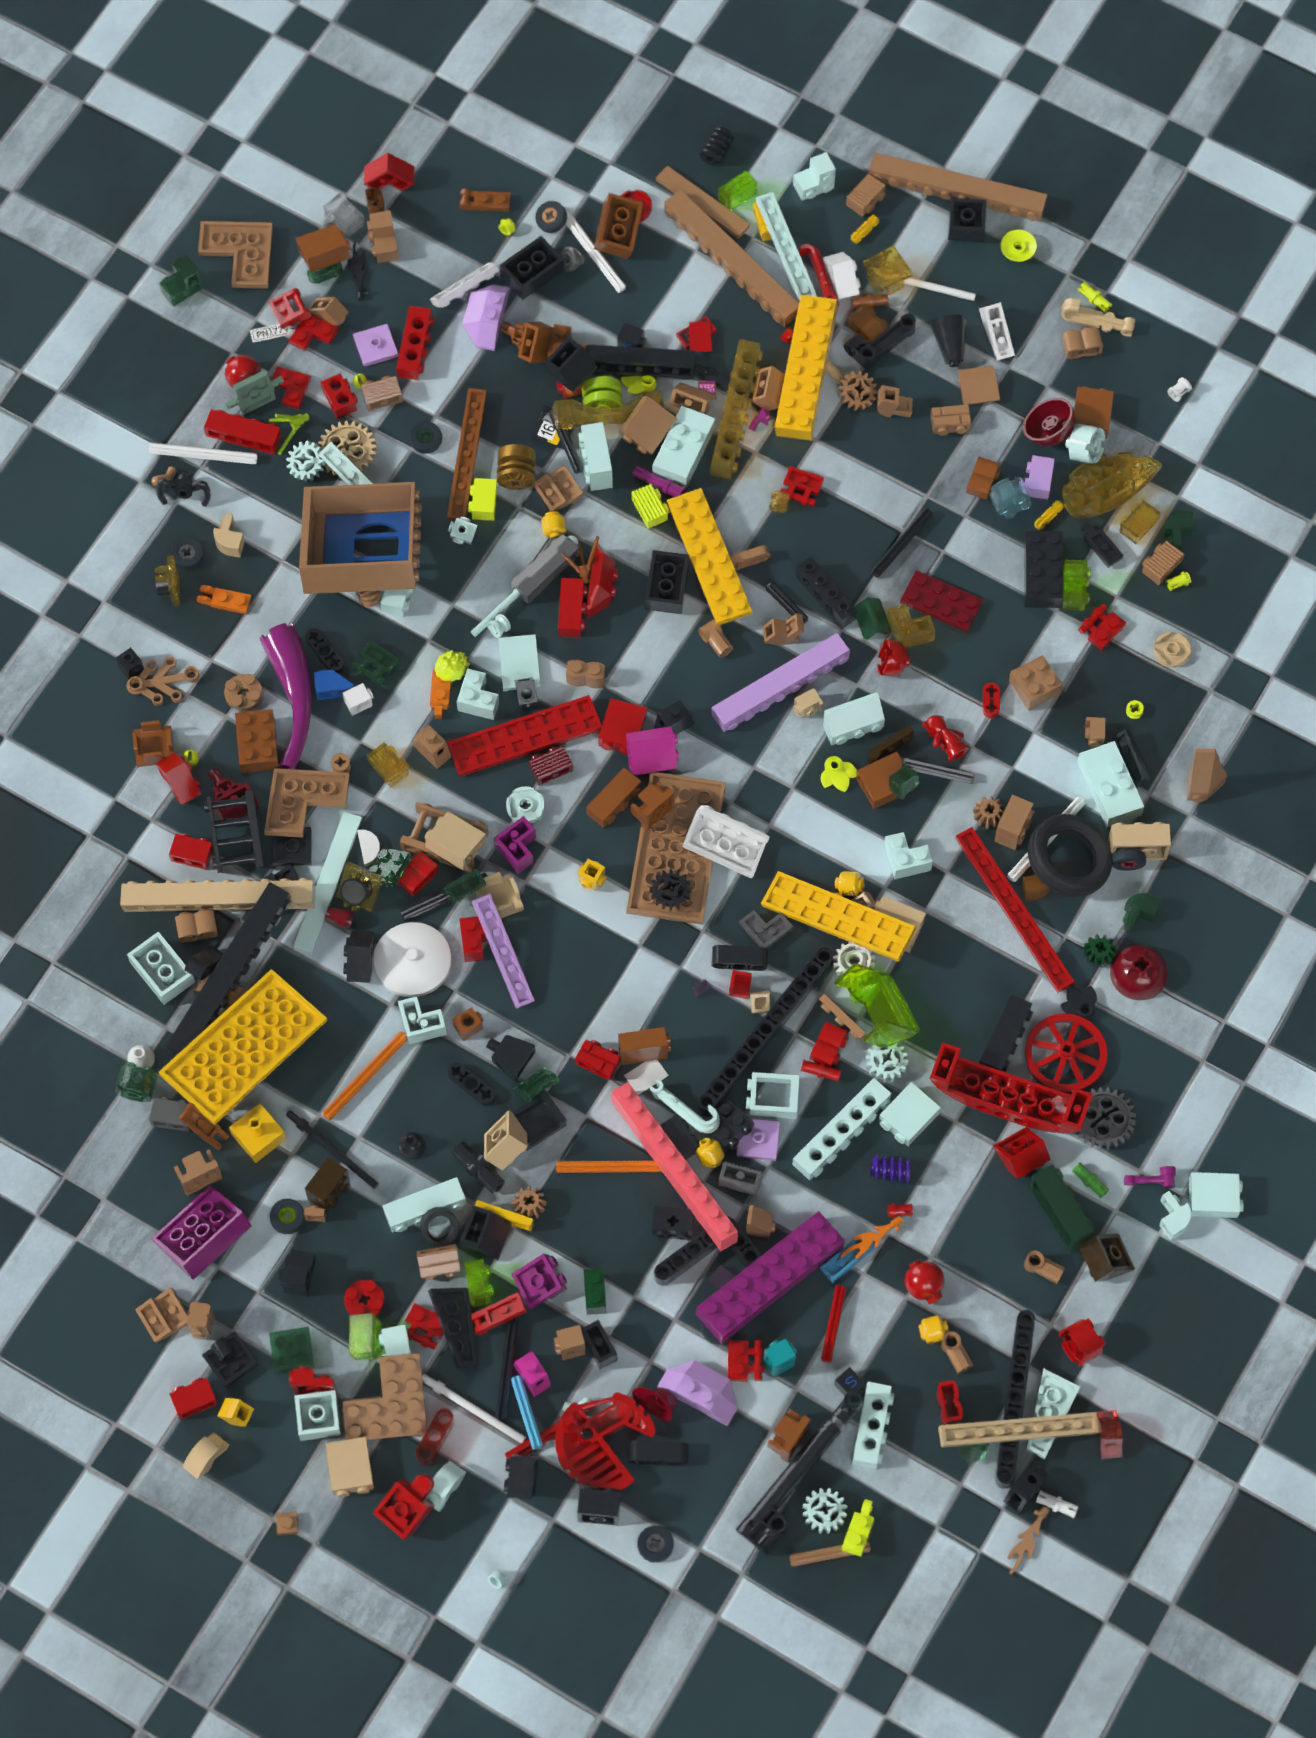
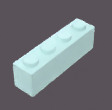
[382,1177,466,1232]

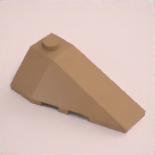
[1186,749,1227,803]

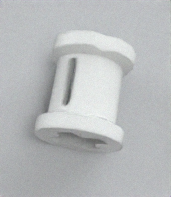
[1167,377,1192,402]

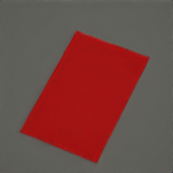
[689,321,712,352]

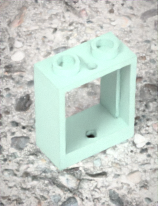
[746,1072,799,1119]

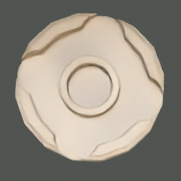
[1153,632,1191,668]

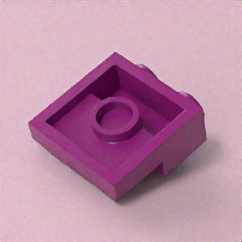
[511,1253,568,1309]

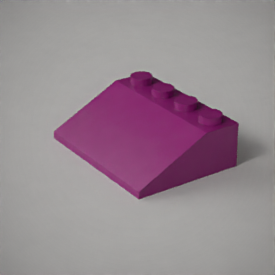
[151,1185,252,1280]

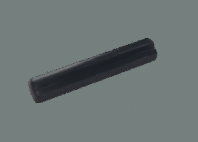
[766,582,808,624]

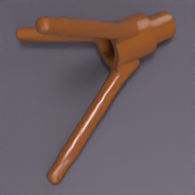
[561,536,599,584]

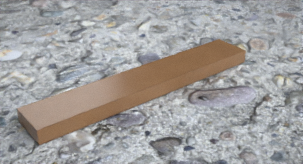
[656,166,750,240]

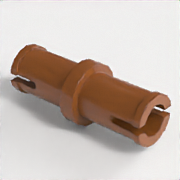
[851,294,889,309]

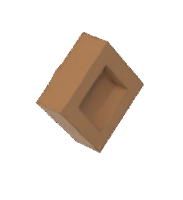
[304,1205,326,1222]
[276,1512,298,1536]

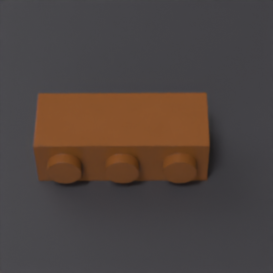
[586,768,642,828]

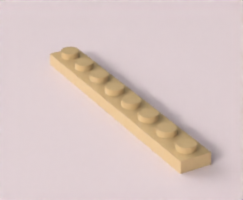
[938,1412,1099,1447]

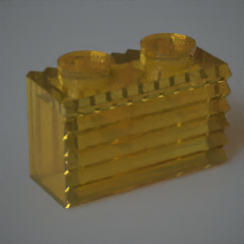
[1119,500,1161,544]
[367,742,409,788]

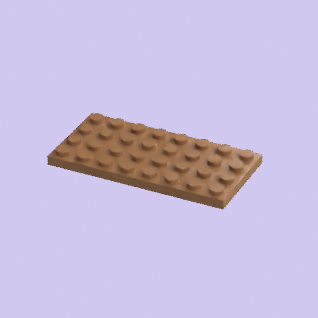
[626,772,726,925]

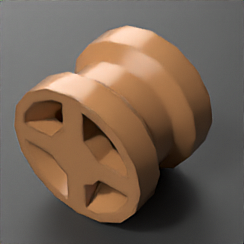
[331,753,351,773]

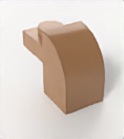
[877,385,913,418]
[763,613,804,645]

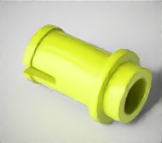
[1166,572,1191,591]

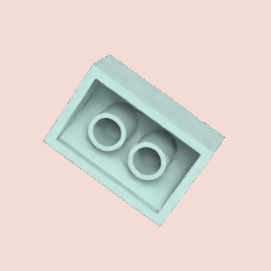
[823,692,885,746]

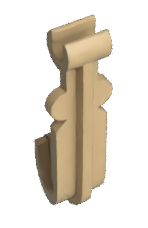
[1061,298,1135,337]

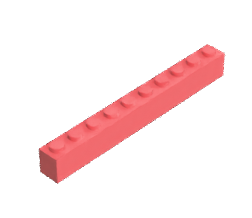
[611,1082,738,1251]

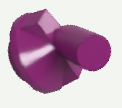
[748,407,771,432]

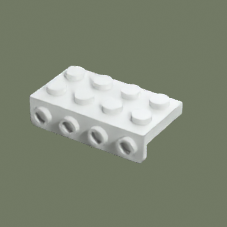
[682,805,770,878]

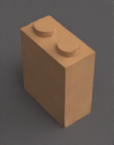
[619,396,677,455]

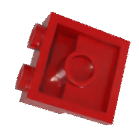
[289,1366,337,1395]

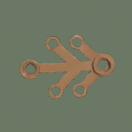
[126,657,199,706]

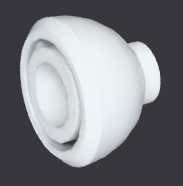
[127,1045,155,1072]

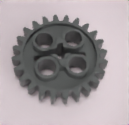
[1078,1087,1136,1150]

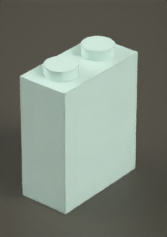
[879,1082,941,1146]
[1189,1172,1243,1218]

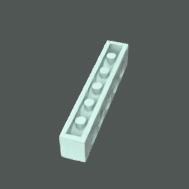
[792,1078,891,1180]

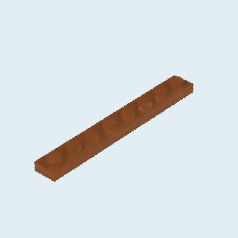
[447,388,487,521]

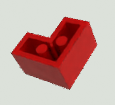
[364,153,415,191]
[155,753,201,805]
[459,916,488,962]

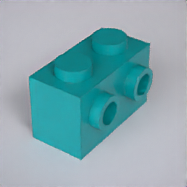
[764,1338,797,1378]

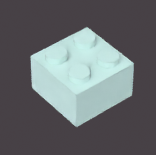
[295,1390,341,1441]

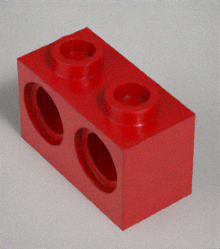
[321,373,358,419]

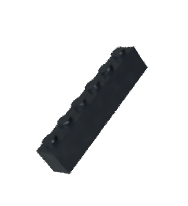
[586,345,695,379]

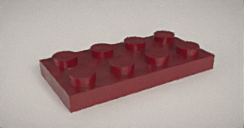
[900,570,983,633]

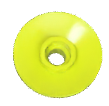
[1001,230,1037,262]

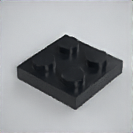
[273,827,312,866]

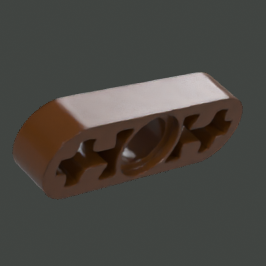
[365,187,385,214]

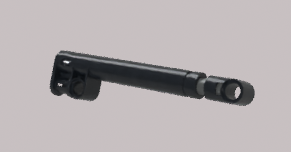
[735,1391,863,1556]

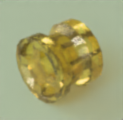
[769,491,789,513]

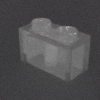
[324,193,365,237]

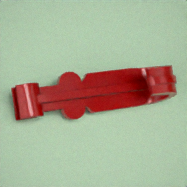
[798,244,839,307]

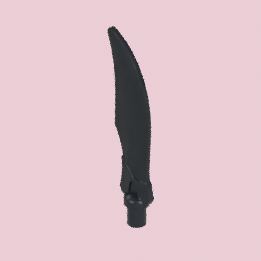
[695,365,760,411]

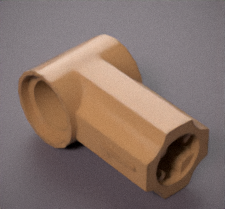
[698,619,733,657]
[1024,1251,1065,1284]
[941,1332,973,1374]

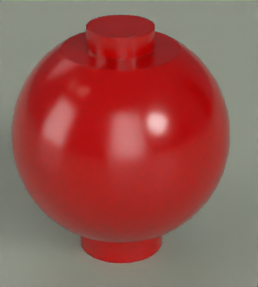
[225,355,261,388]
[904,1259,945,1304]

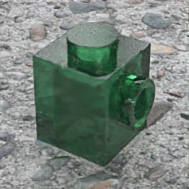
[958,1443,990,1464]

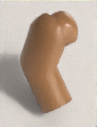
[151,467,177,486]

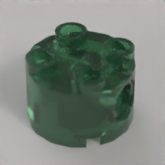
[113,1062,158,1102]

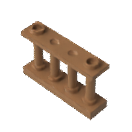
[400,802,489,873]

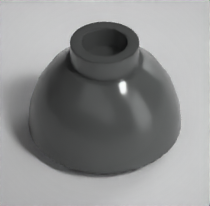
[561,246,585,272]

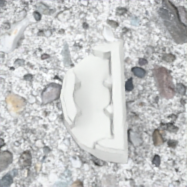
[357,830,380,867]

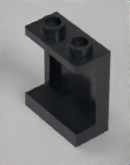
[513,1089,567,1151]

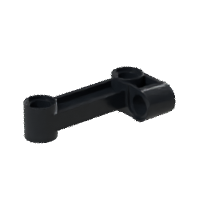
[843,314,916,369]

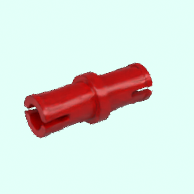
[800,1059,841,1082]

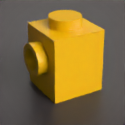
[218,1398,254,1427]

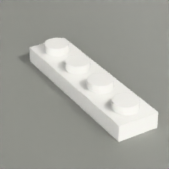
[430,262,499,308]

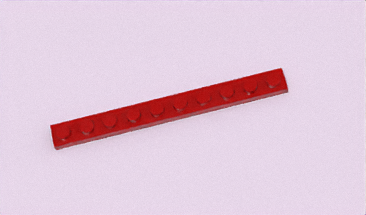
[955,827,1075,993]

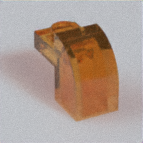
[1022,873,1051,902]

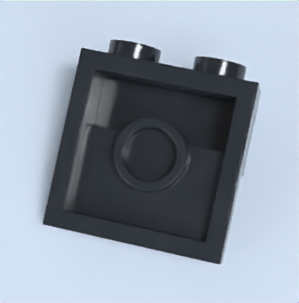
[704,1098,755,1153]

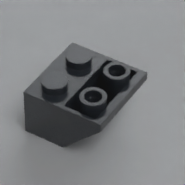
[545,337,597,392]
[460,1206,512,1261]

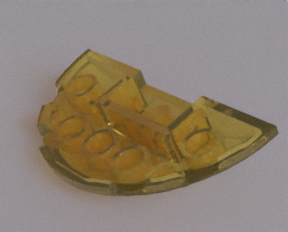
[1062,452,1162,519]

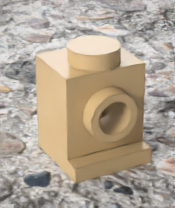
[793,688,824,718]

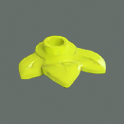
[621,375,657,394]
[821,756,857,792]

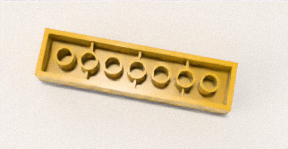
[775,295,838,441]

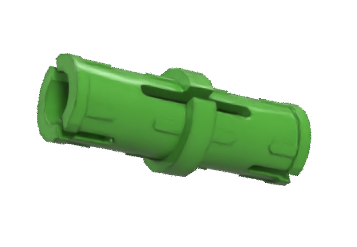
[1072,1162,1109,1198]

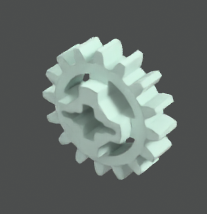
[286,441,326,482]
[865,1039,908,1082]
[803,1488,847,1534]

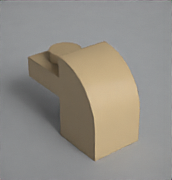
[213,513,245,558]
[182,1433,229,1479]

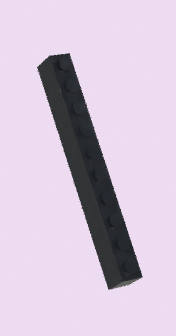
[166,882,292,1055]

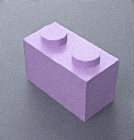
[1024,455,1054,499]

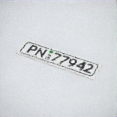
[250,320,301,343]

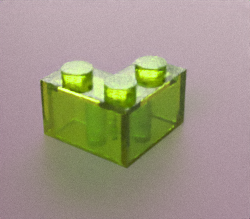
[1062,560,1091,611]

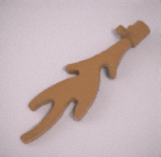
[1007,1506,1049,1574]

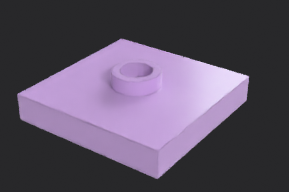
[353,324,398,367]
[737,1119,780,1161]

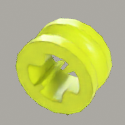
[1126,700,1143,719]

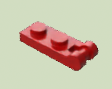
[471,1292,527,1335]

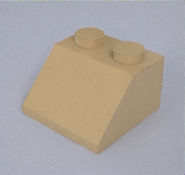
[484,1110,528,1170]

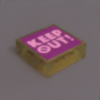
[697,380,716,400]

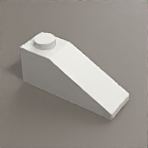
[979,303,1015,360]

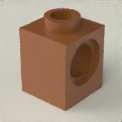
[452,1007,484,1041]

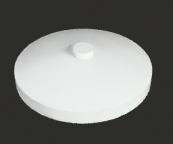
[374,922,451,997]

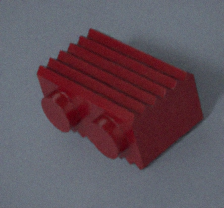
[529,746,573,786]

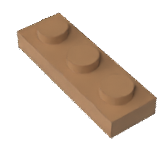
[819,994,868,1041]

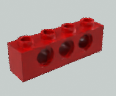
[396,306,434,381]

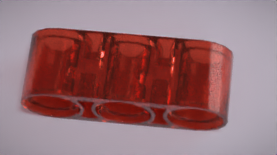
[416,1408,454,1467]

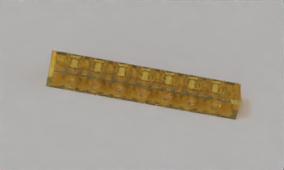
[710,339,763,480]

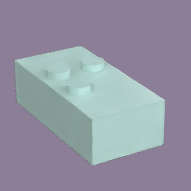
[652,405,715,487]
[1077,741,1144,827]

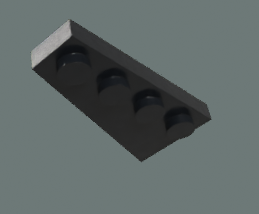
[428,1288,478,1368]

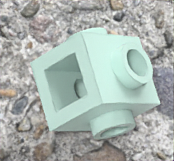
[448,516,477,545]

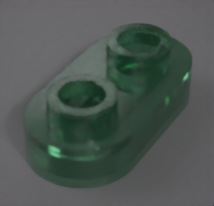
[307,262,343,284]

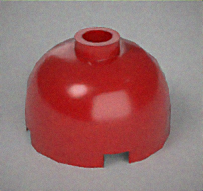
[877,639,910,677]

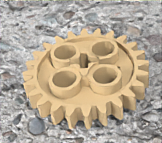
[318,421,377,478]

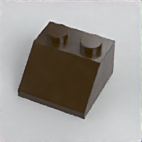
[1079,1233,1135,1282]

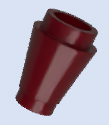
[324,907,354,928]

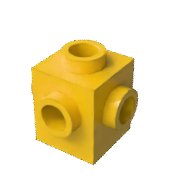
[577,859,607,891]

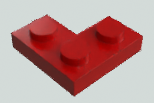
[289,314,339,351]
[271,366,311,410]

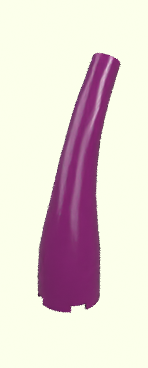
[260,623,311,770]

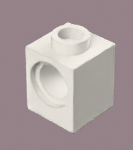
[343,683,374,716]

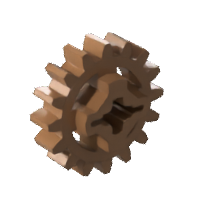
[837,370,878,411]

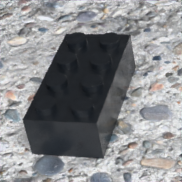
[1024,531,1064,608]

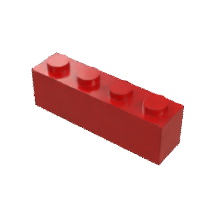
[204,409,282,455]

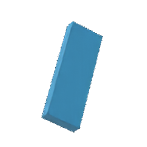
[820,1231,878,1284]

